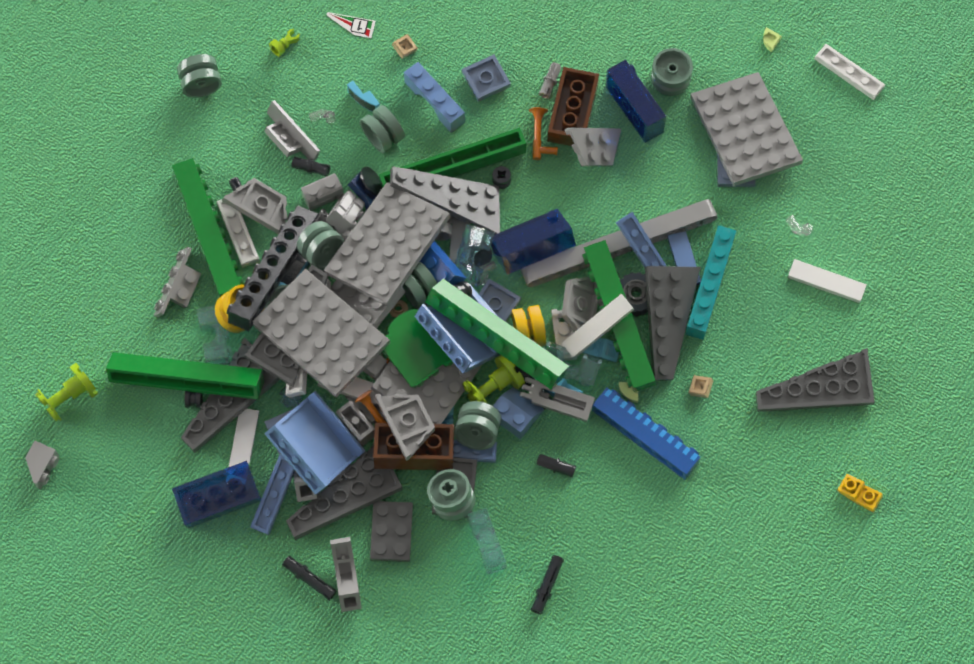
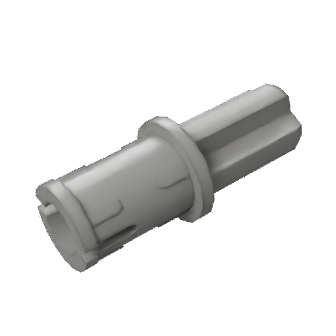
[538,62,561,99]

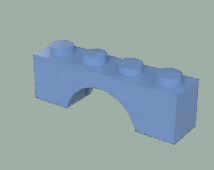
[404,62,465,133]

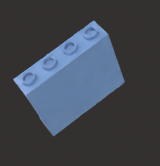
[415,284,500,374]
[264,391,365,495]

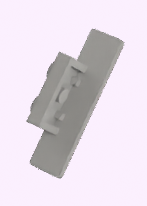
[264,100,320,162]
[154,247,201,318]

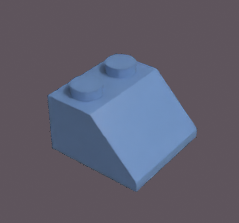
[493,387,544,440]

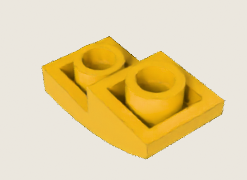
[838,474,883,513]

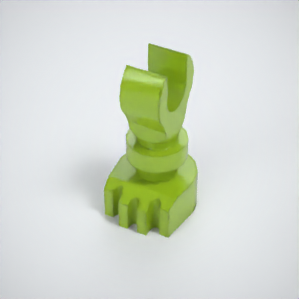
[269,29,300,57]

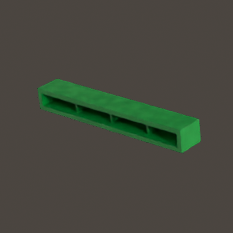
[379,128,526,188]
[172,158,244,297]
[582,240,656,392]
[425,279,569,390]
[106,352,264,399]

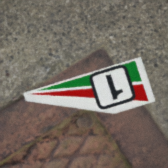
[327,12,376,38]

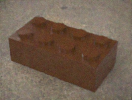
[547,67,599,146]
[373,423,454,470]

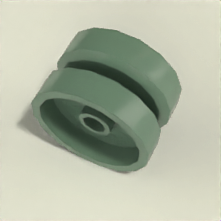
[651,48,693,96]
[177,54,222,98]
[360,105,405,153]
[296,221,345,271]
[402,261,437,310]
[454,401,501,450]
[427,469,475,521]

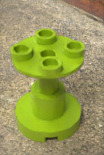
[462,355,525,404]
[35,363,99,421]

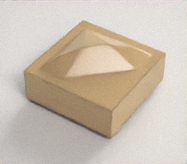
[392,34,418,59]
[688,375,713,398]

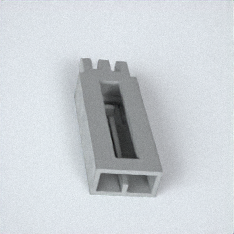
[519,377,595,422]

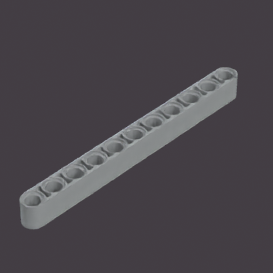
[520,199,718,287]

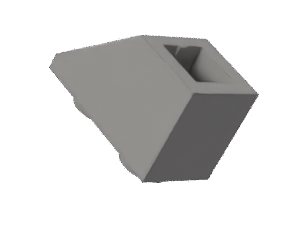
[25,441,59,490]

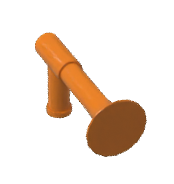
[529,107,558,160]
[355,390,387,423]

